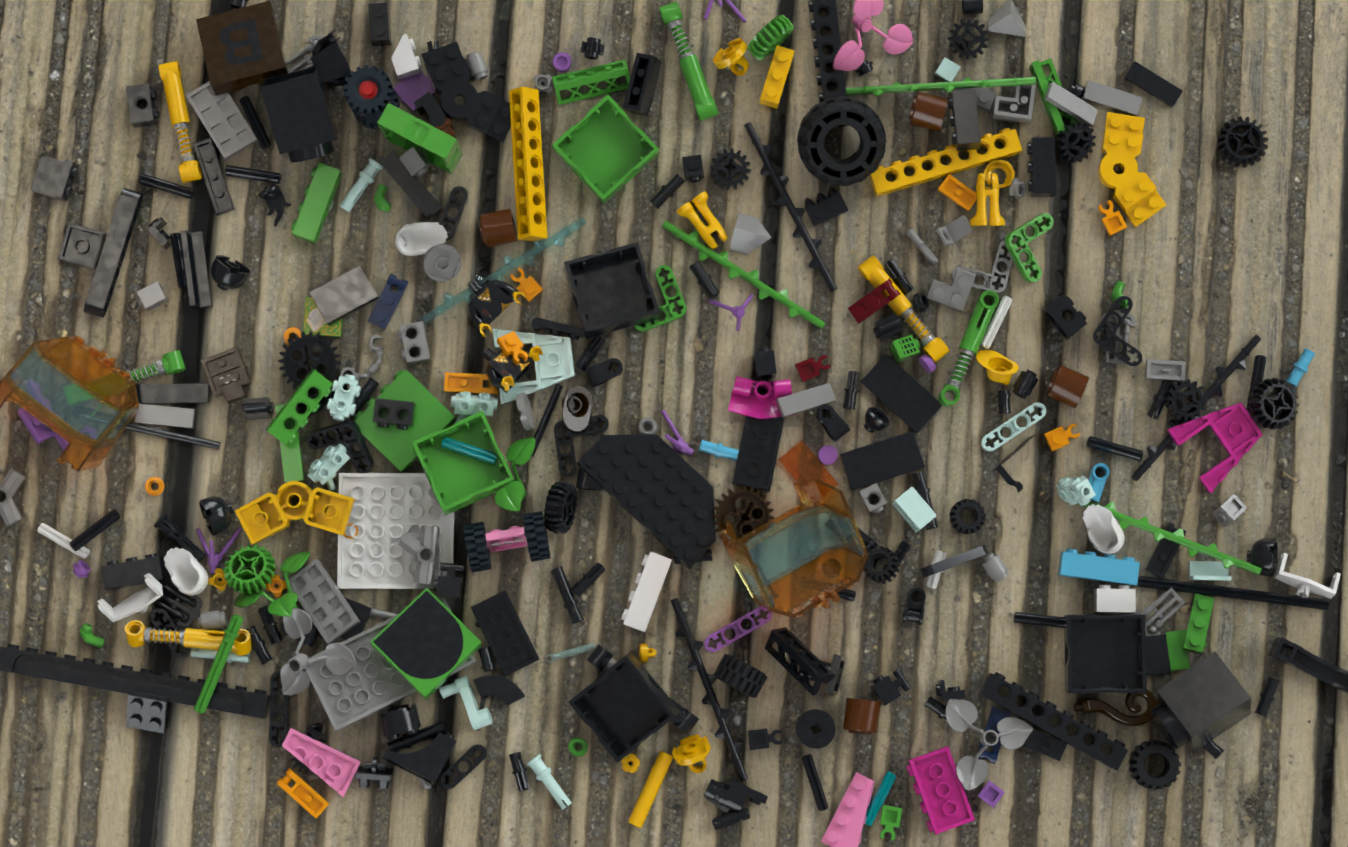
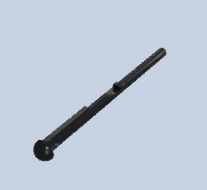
[71,408,221,449]

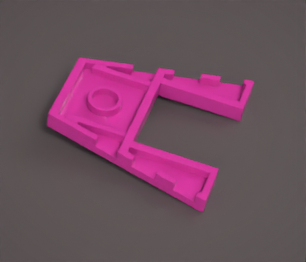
[1167,403,1263,493]

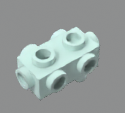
[327,374,361,422]
[451,391,498,423]
[307,443,350,491]
[1056,476,1096,506]

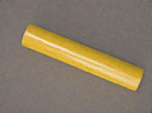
[628,751,673,828]

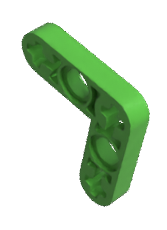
[1004,213,1054,283]
[634,265,686,332]

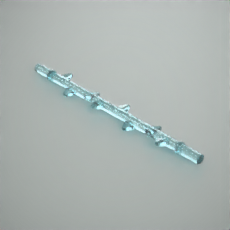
[421,217,587,323]

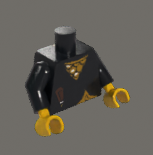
[467,277,527,337]
[482,346,543,393]

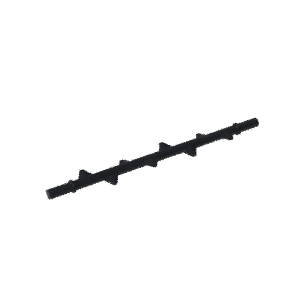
[744,122,837,292]
[1131,335,1261,482]
[670,598,748,782]

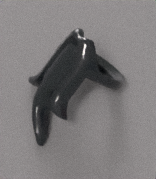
[258,183,292,227]

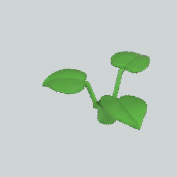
[495,437,536,511]
[234,552,311,617]

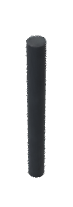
[532,384,563,457]

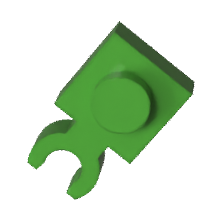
[879,805,902,841]

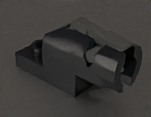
[704,779,768,812]

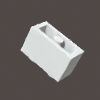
[1094,585,1136,613]

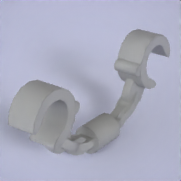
[341,335,384,380]

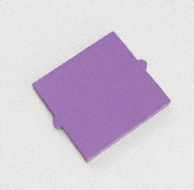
[393,69,436,112]

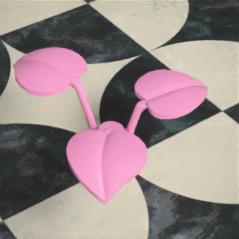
[833,0,913,71]

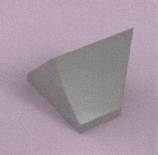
[988,0,1026,37]
[729,213,772,255]

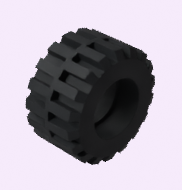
[714,654,767,698]
[1128,740,1181,790]

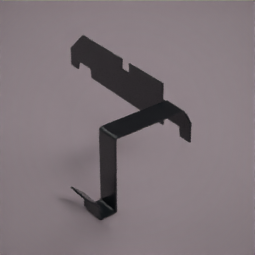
[994,434,1037,493]

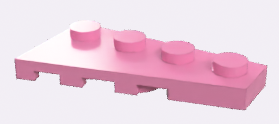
[282,728,361,797]
[821,772,875,847]

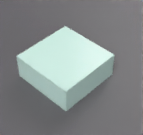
[934,57,961,82]

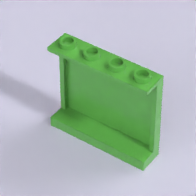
[353,369,456,473]

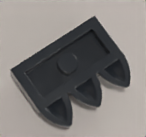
[805,187,848,227]

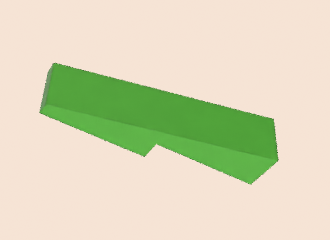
[275,403,305,483]

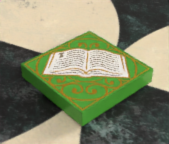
[303,297,343,338]

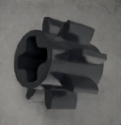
[581,37,604,60]

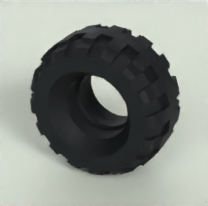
[797,96,886,186]

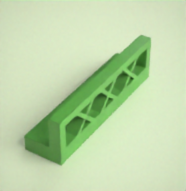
[1029,58,1076,137]
[552,60,630,105]

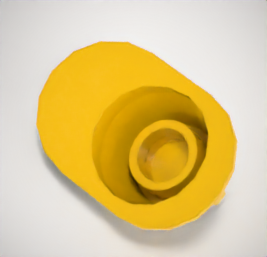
[976,350,1019,385]

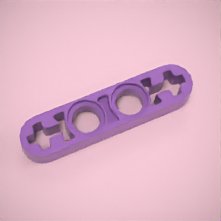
[704,606,772,652]

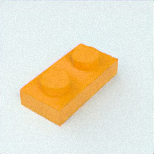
[937,174,977,212]

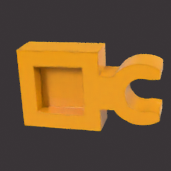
[1098,200,1127,237]
[510,268,543,303]
[497,331,528,366]
[1044,424,1081,452]

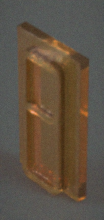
[779,440,839,504]

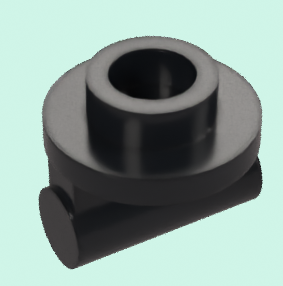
[306,723,327,742]

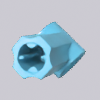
[1085,463,1110,503]

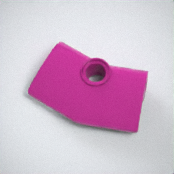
[728,376,793,419]

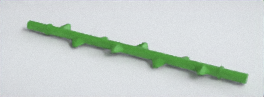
[846,77,1036,97]
[662,220,825,329]
[1077,501,1262,575]

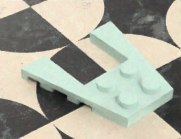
[492,329,575,405]

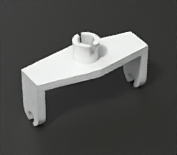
[1274,553,1341,599]
[97,573,163,622]

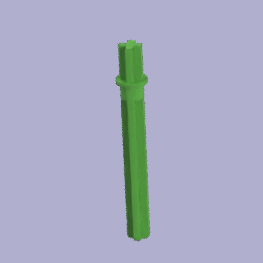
[194,614,244,714]

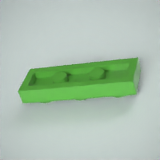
[1182,593,1214,654]

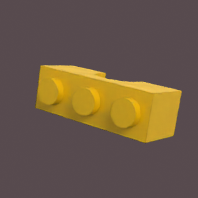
[759,45,795,109]

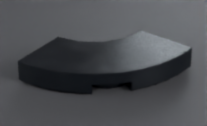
[473,675,525,705]

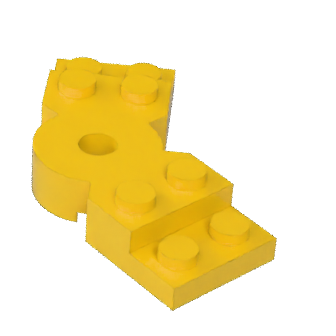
[1098,112,1167,228]
[235,481,355,545]

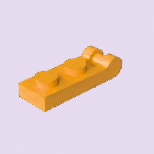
[444,372,498,395]
[276,768,330,819]

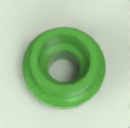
[569,737,588,757]

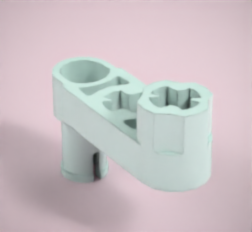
[439,676,493,730]

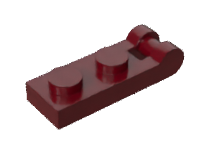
[848,278,901,324]

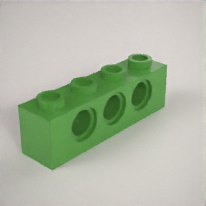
[265,369,333,445]

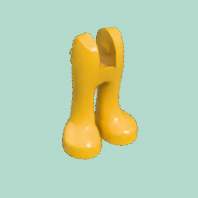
[969,173,1005,226]
[676,191,728,249]

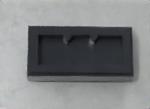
[1023,729,1067,761]

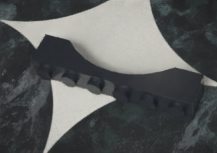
[1269,637,1348,694]

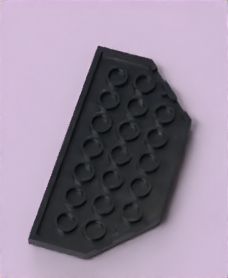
[576,434,716,569]

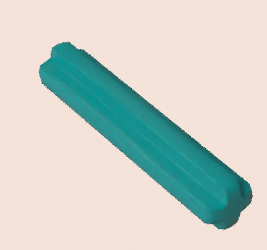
[441,437,497,464]
[865,771,896,826]

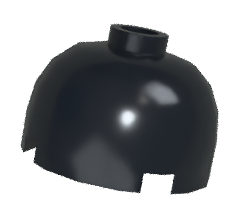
[211,255,250,291]
[199,496,234,536]
[1247,538,1278,577]

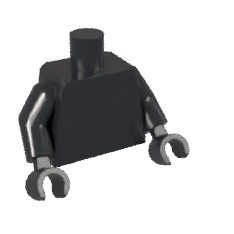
[306,29,351,86]

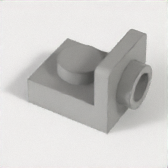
[1212,494,1247,527]

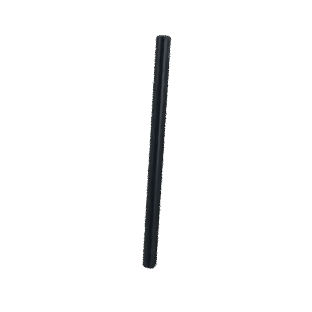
[1137,576,1330,610]

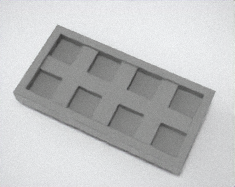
[186,81,258,160]
[289,559,360,644]

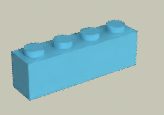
[1058,549,1140,586]

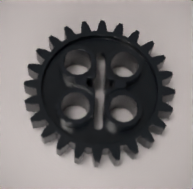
[278,331,341,393]

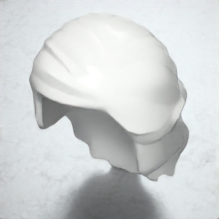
[395,222,448,256]
[1082,504,1125,554]
[163,547,209,596]

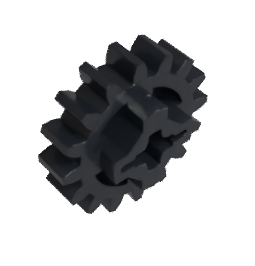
[948,18,990,60]
[1056,121,1096,163]
[710,148,751,190]
[1165,379,1208,421]

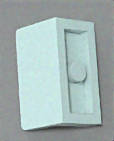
[891,487,936,533]
[1188,561,1231,581]

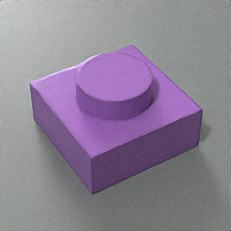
[977,780,1005,808]

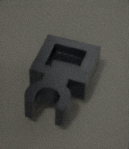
[748,728,783,750]

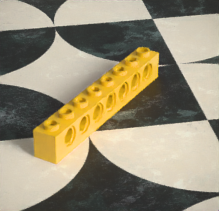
[509,86,547,242]
[869,128,1022,197]

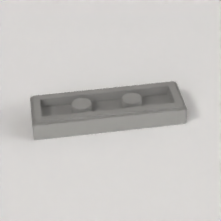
[1082,80,1143,116]
[1044,82,1098,127]
[776,383,836,418]
[135,403,195,429]

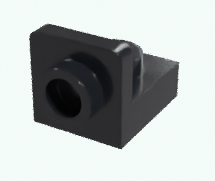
[682,155,704,183]
[148,217,172,249]
[936,680,966,700]

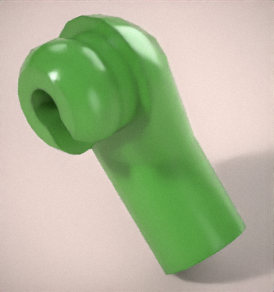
[374,184,391,212]
[1111,281,1128,309]
[80,623,105,648]

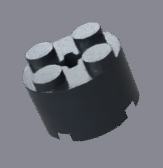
[378,703,421,740]
[795,709,836,749]

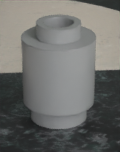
[465,52,488,81]
[982,553,1009,583]
[198,610,228,630]

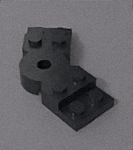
[421,41,511,143]

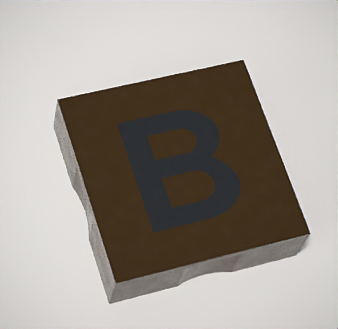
[196,1,289,96]

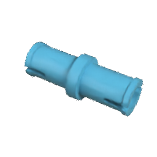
[1286,348,1315,387]
[699,439,739,462]

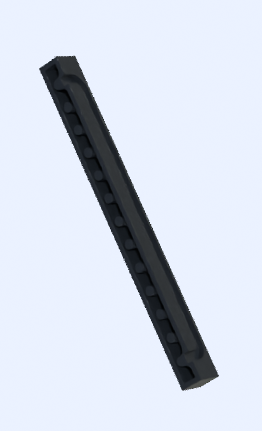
[0,644,270,719]

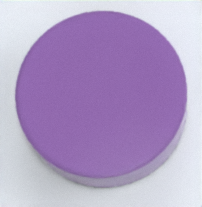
[553,52,572,73]
[919,354,936,373]
[818,445,838,465]

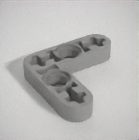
[951,240,1014,294]

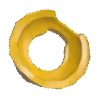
[984,160,1015,188]

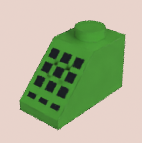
[889,335,921,364]

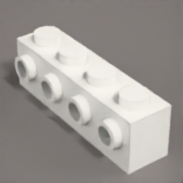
[621,551,672,633]

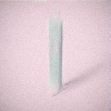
[545,642,599,662]

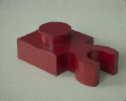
[795,355,831,383]

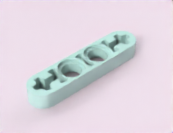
[981,402,1046,452]

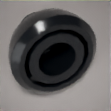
[864,407,890,433]

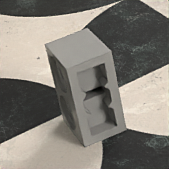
[398,321,431,365]

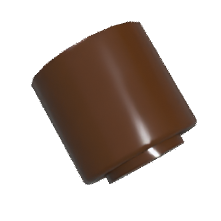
[909,92,948,132]
[479,208,518,248]
[1046,365,1089,408]
[843,698,881,735]

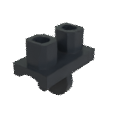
[356,757,393,789]

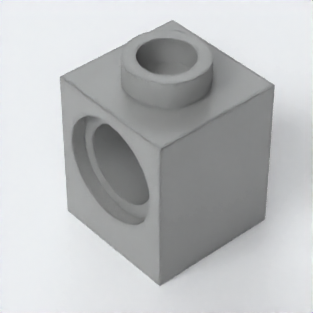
[399,146,432,177]
[137,281,169,311]
[858,483,887,514]

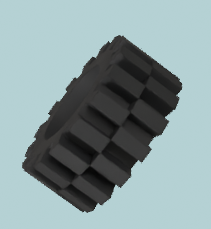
[950,499,986,534]
[862,546,900,584]

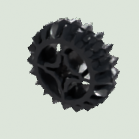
[1216,116,1269,168]
[1248,378,1300,430]
[544,482,578,534]

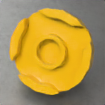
[712,38,749,76]
[672,734,711,773]

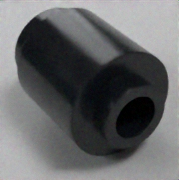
[1012,369,1038,399]

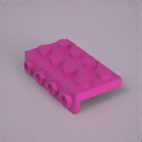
[906,746,975,835]

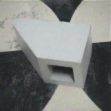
[391,34,422,80]

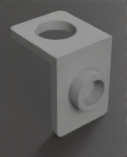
[936,215,973,246]

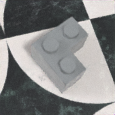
[991,84,1036,124]

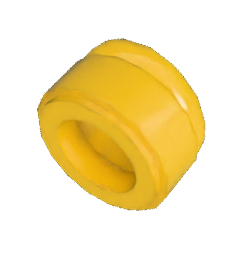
[639,643,657,663]

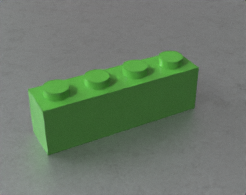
[291,163,342,244]

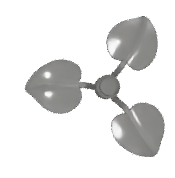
[280,607,356,695]
[945,699,1033,790]

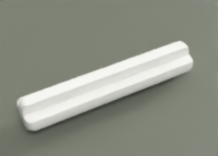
[981,296,1012,349]
[37,523,90,559]

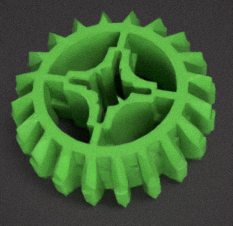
[748,15,794,60]
[223,544,276,595]

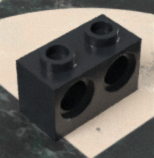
[753,348,777,380]
[373,398,416,430]

